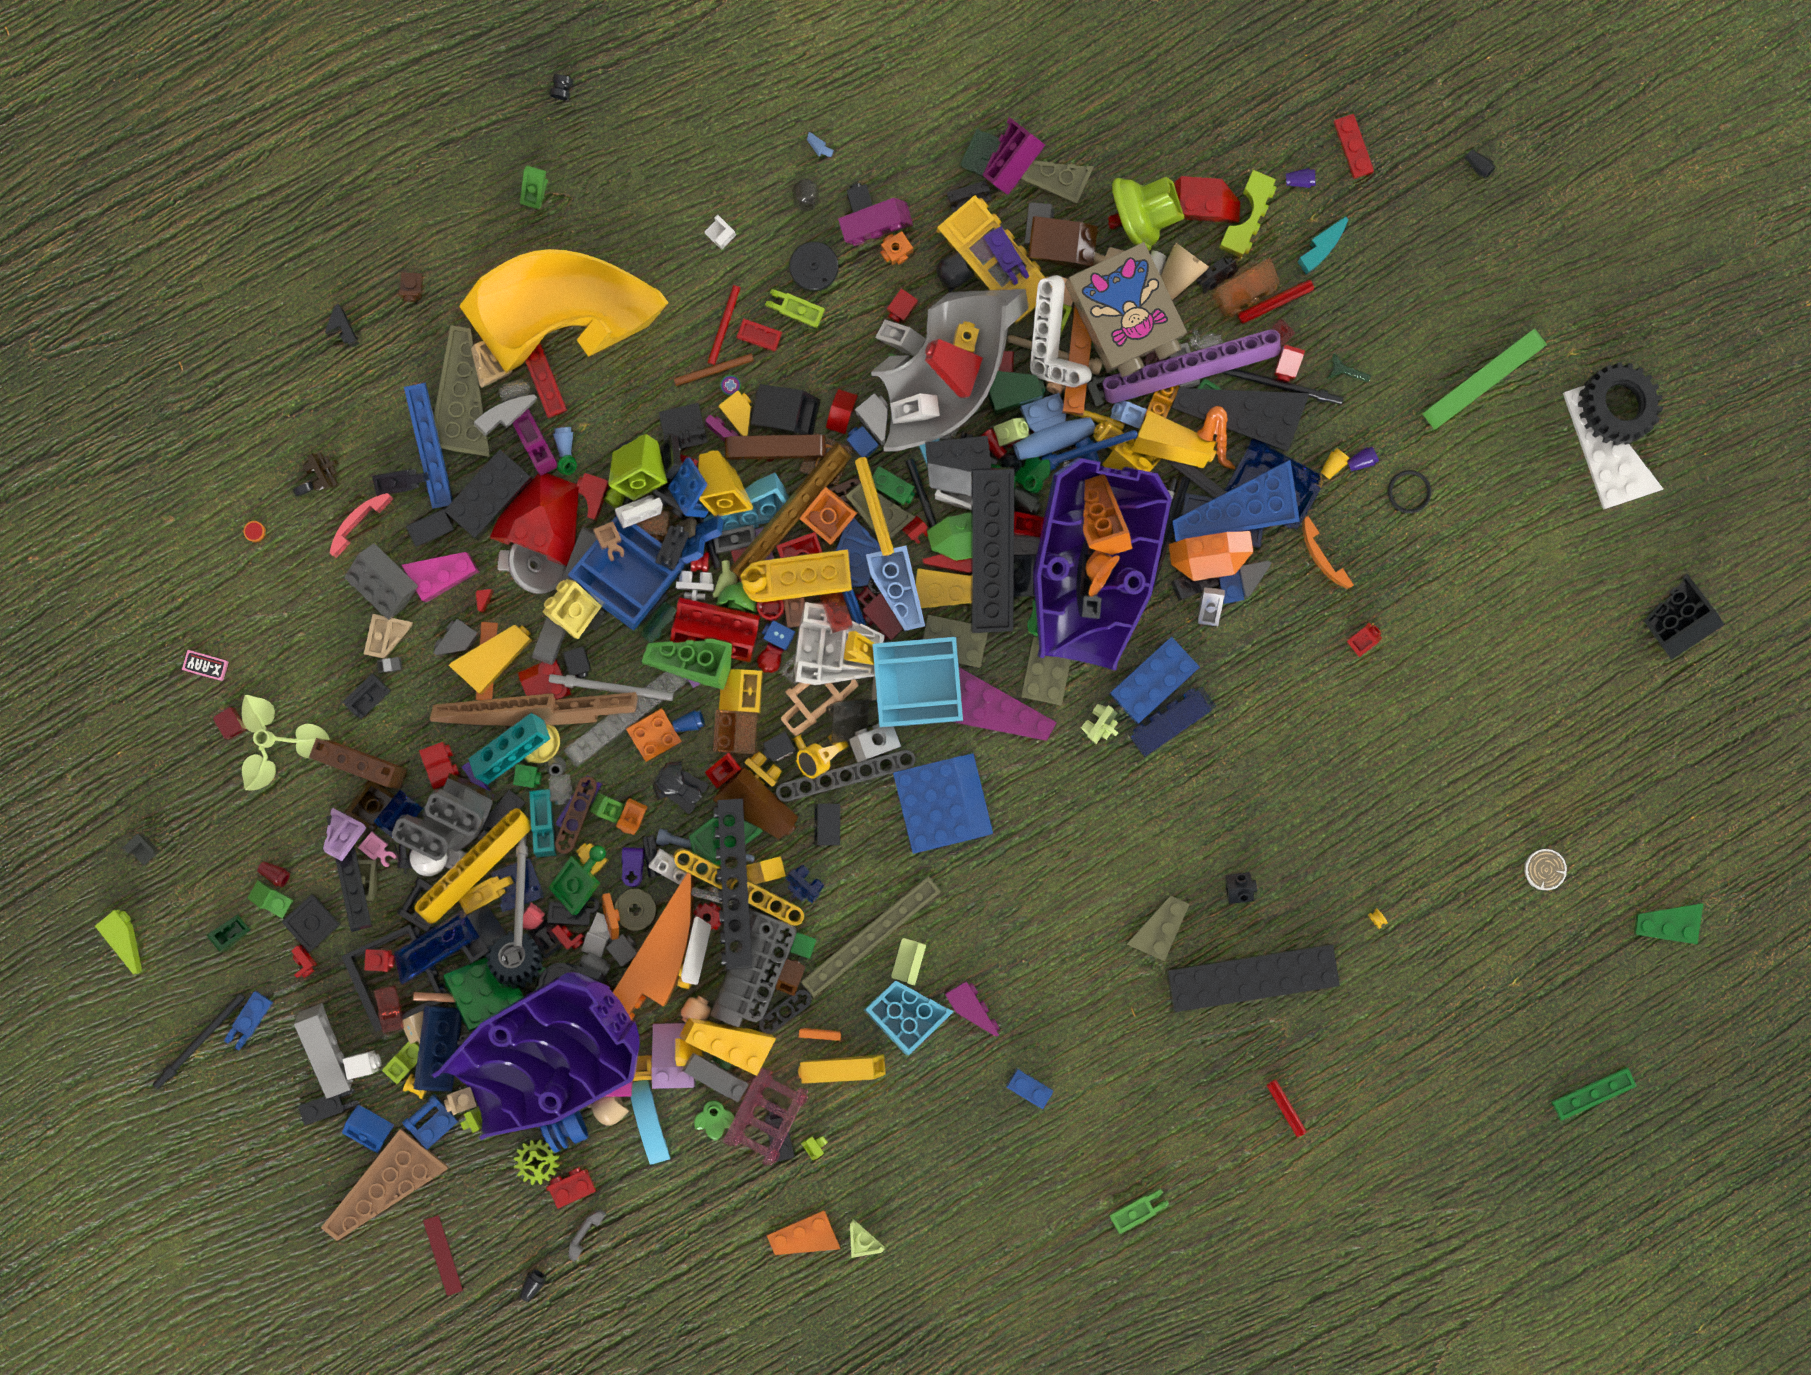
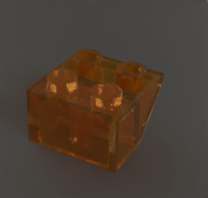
[713,710,759,755]

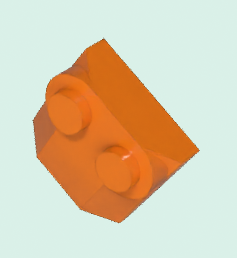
[799,487,857,545]

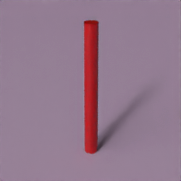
[707,285,741,365]

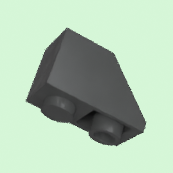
[433,619,480,656]

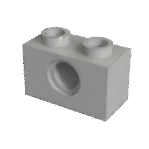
[849,724,901,762]

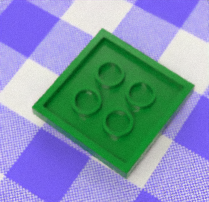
[443,958,523,1032]

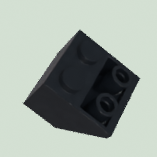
[449,905,507,963]

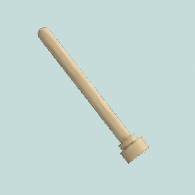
[1007,335,1103,375]

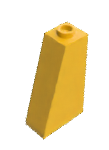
[1131,411,1216,468]
[449,625,532,694]
[798,1054,886,1083]

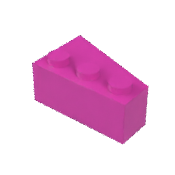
[402,552,480,603]

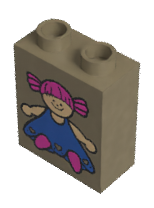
[1065,242,1187,378]

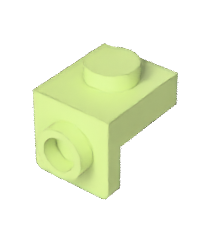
[994,418,1029,446]

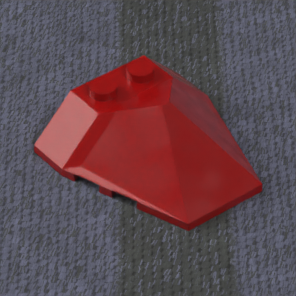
[490,473,579,567]

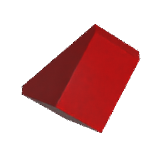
[826,389,858,434]
[705,753,742,788]

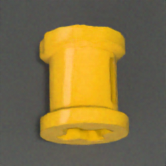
[403,1073,427,1099]

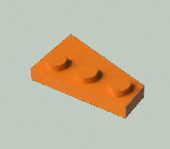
[767,1210,841,1255]

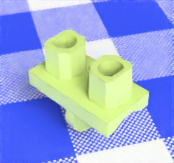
[1081,704,1118,744]

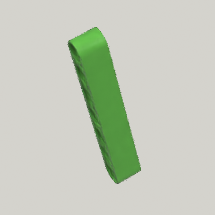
[1423,329,1547,430]

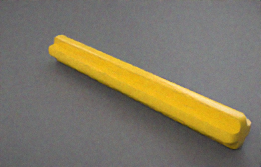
[855,457,894,556]

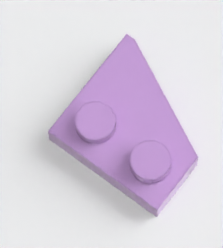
[323,808,366,861]

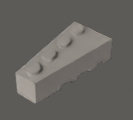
[294,1003,353,1099]

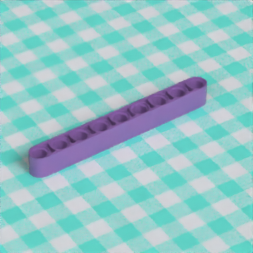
[1103,330,1281,403]

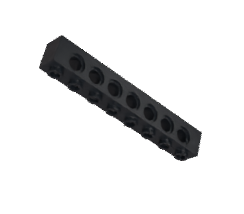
[714,799,752,970]

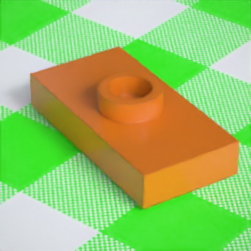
[602,893,620,940]

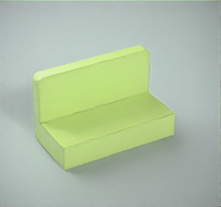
[891,938,926,985]

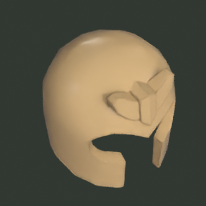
[587,1096,630,1125]

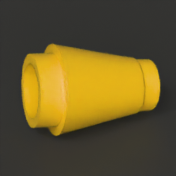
[1321,448,1349,479]

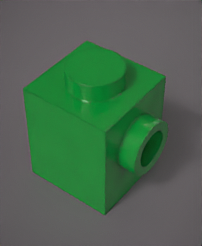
[513,764,542,788]

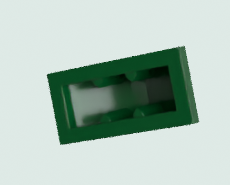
[207,914,250,952]

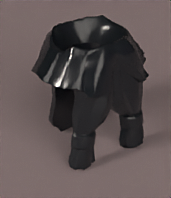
[652,760,708,814]

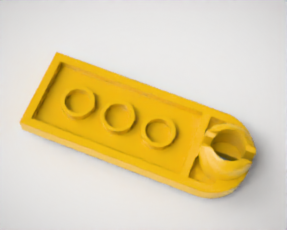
[741,549,852,602]

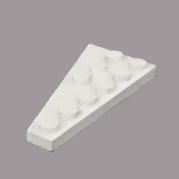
[1563,386,1663,510]

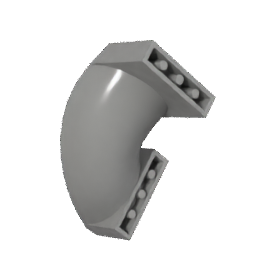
[871,289,1028,451]

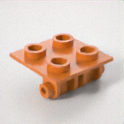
[626,708,682,762]

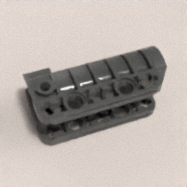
[710,908,797,1027]

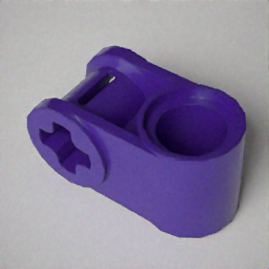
[622,847,644,887]

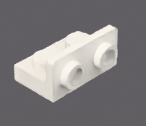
[615,495,663,528]

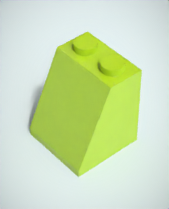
[608,434,667,501]

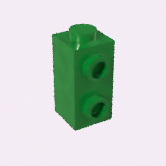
[872,466,915,507]

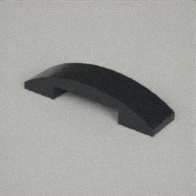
[1076,538,1102,619]

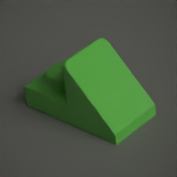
[520,165,548,209]
[589,792,625,823]
[248,880,294,919]

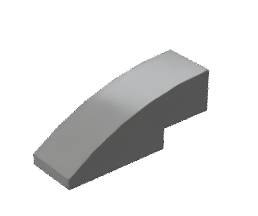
[474,395,537,437]

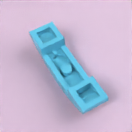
[630,1080,671,1165]

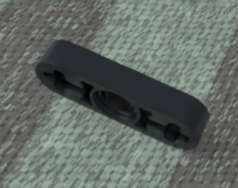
[759,989,812,1034]

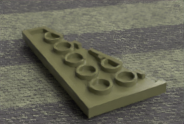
[434,325,490,458]

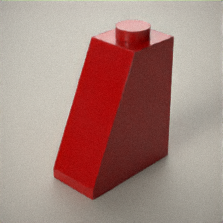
[925,339,983,398]

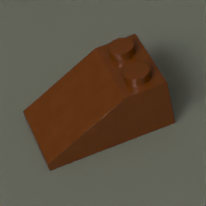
[1028,216,1098,270]

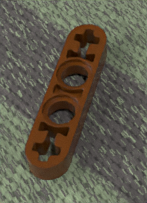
[555,777,598,854]

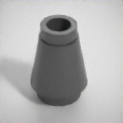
[545,756,566,776]

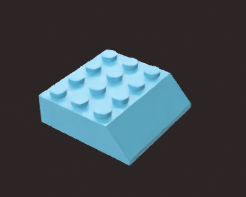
[873,637,963,727]

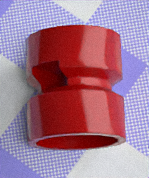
[757,600,785,622]

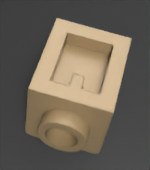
[444,1087,477,1115]

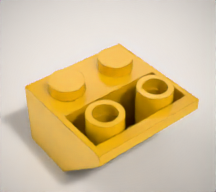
[1102,438,1162,472]
[719,669,763,713]

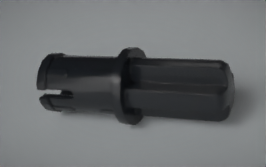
[642,835,661,877]

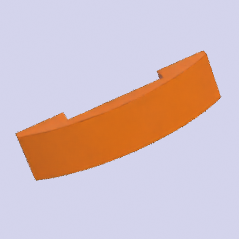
[1302,516,1354,589]

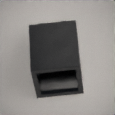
[751,384,821,435]

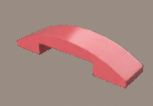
[330,493,394,558]

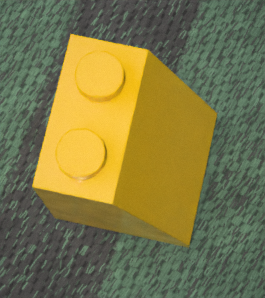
[698,451,753,517]

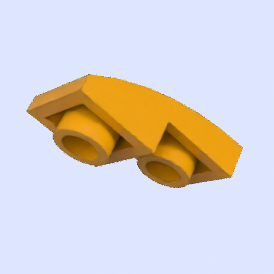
[1144,385,1179,419]

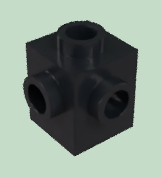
[1225,872,1257,904]

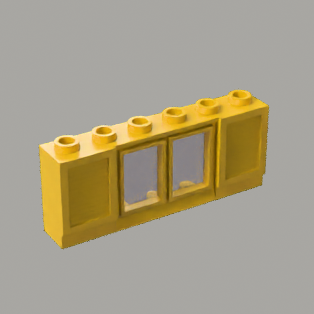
[937,195,1052,324]

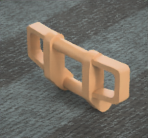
[781,679,859,736]

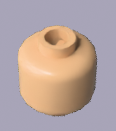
[681,995,711,1022]

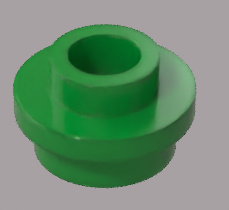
[557,455,577,475]

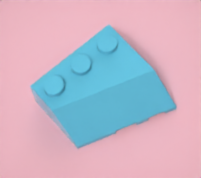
[864,981,954,1055]

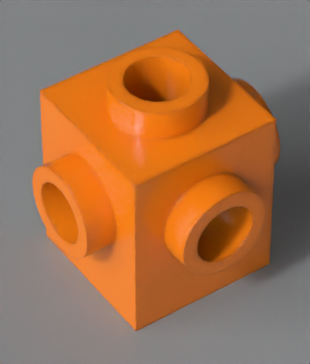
[880,231,913,265]

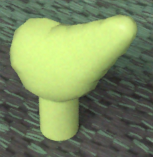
[713,560,738,598]

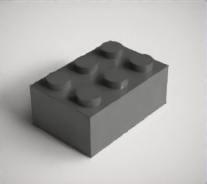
[344,543,418,620]

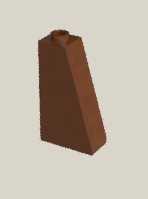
[712,767,799,839]

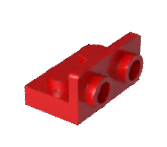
[546,1167,596,1209]

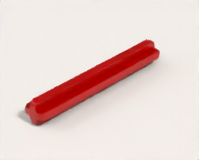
[1238,280,1314,324]

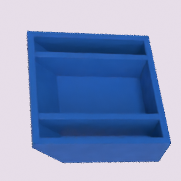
[568,515,685,631]
[893,754,993,854]

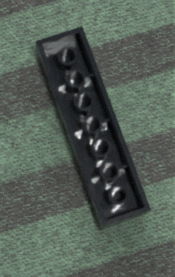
[1166,944,1340,1012]

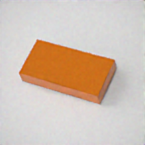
[799,1028,841,1041]

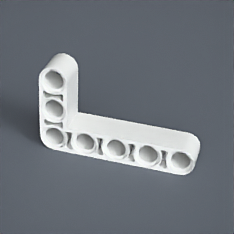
[1030,275,1092,387]

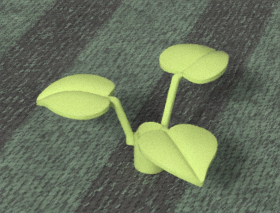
[242,695,329,790]

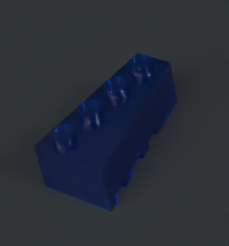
[1130,686,1216,757]

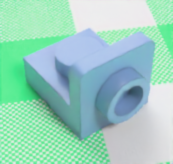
[1110,401,1147,429]

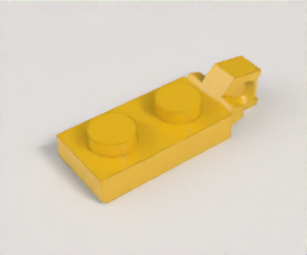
[459,876,514,915]

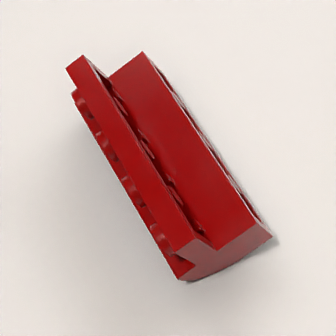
[670,597,760,662]

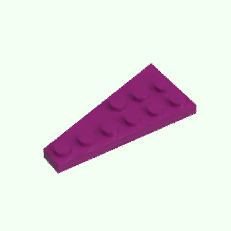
[954,667,1057,741]

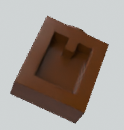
[398,272,423,302]

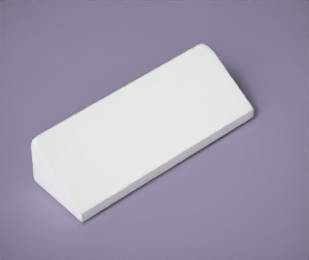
[681,917,711,985]

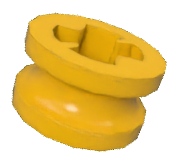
[1368,908,1388,929]

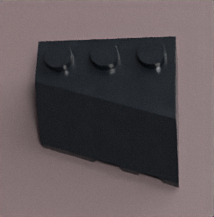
[925,436,991,497]
[1644,573,1725,660]

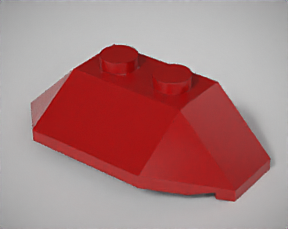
[1174,176,1240,223]

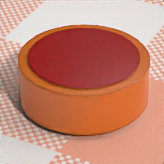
[243,521,266,542]

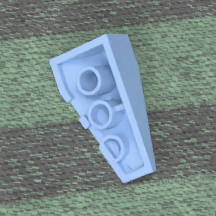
[866,546,925,631]

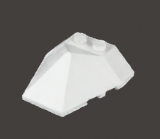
[794,602,884,685]

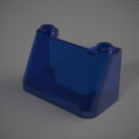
[1225,439,1324,529]

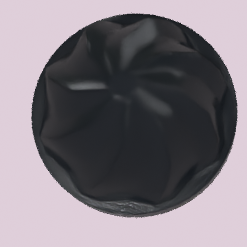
[1001,452,1022,473]

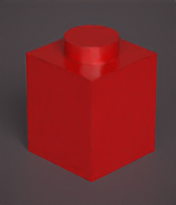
[887,289,918,323]

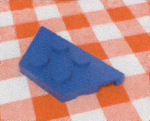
[836,518,881,588]

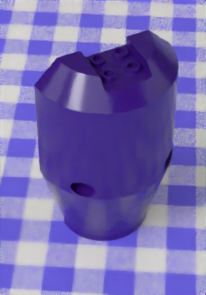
[1033,458,1172,670]
[432,972,639,1140]

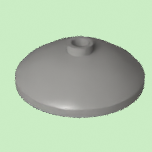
[508,543,566,594]

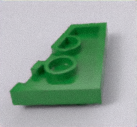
[1634,903,1703,944]

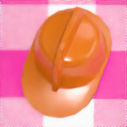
[1086,550,1120,597]

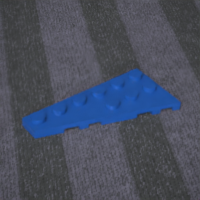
[1173,460,1300,541]

